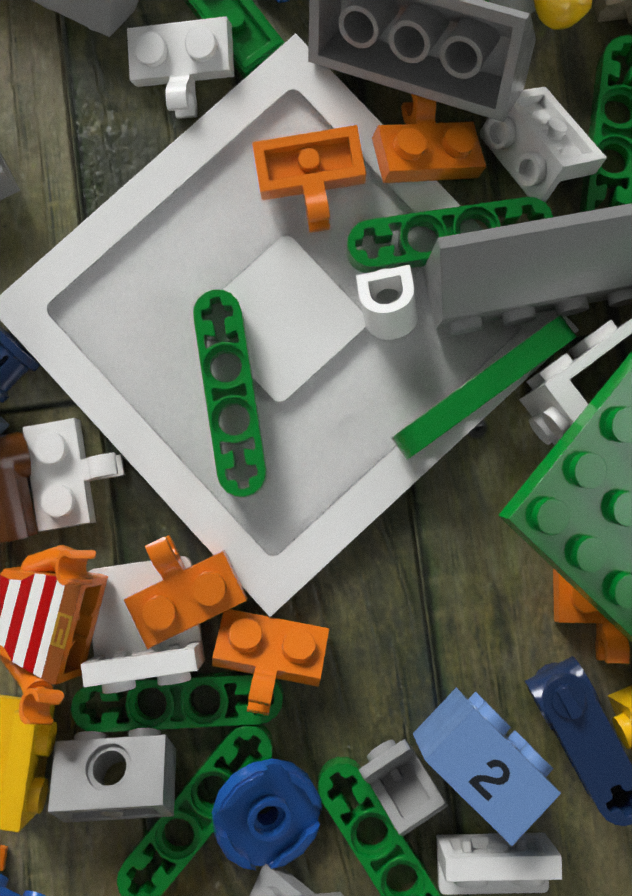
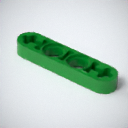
[580,35,632,212]
[346,197,553,273]
[193,289,267,497]
[391,315,577,460]
[71,671,284,732]
[117,724,273,896]
[318,757,444,896]

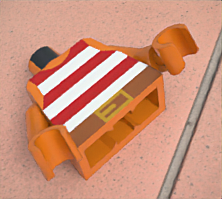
[0,545,108,725]

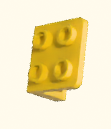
[0,695,57,832]

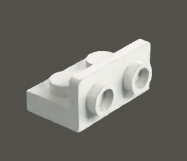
[480,87,607,202]
[436,832,562,895]

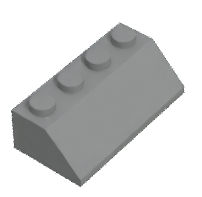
[308,0,536,122]
[423,203,632,335]

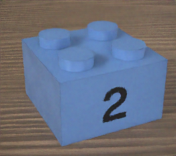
[413,687,561,846]

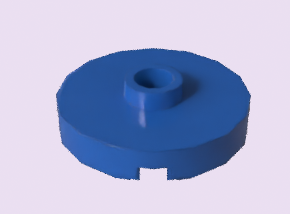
[212,758,322,870]

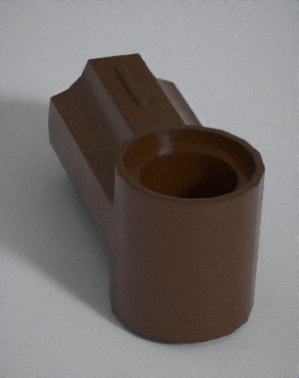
[0,432,38,543]

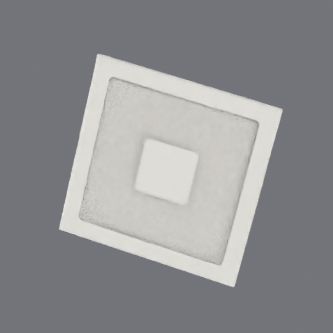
[0,33,579,617]

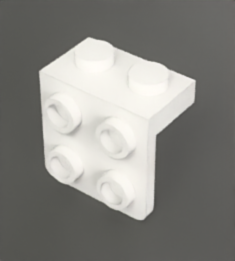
[519,319,632,446]
[81,556,205,694]

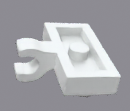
[127,16,234,119]
[23,418,126,532]

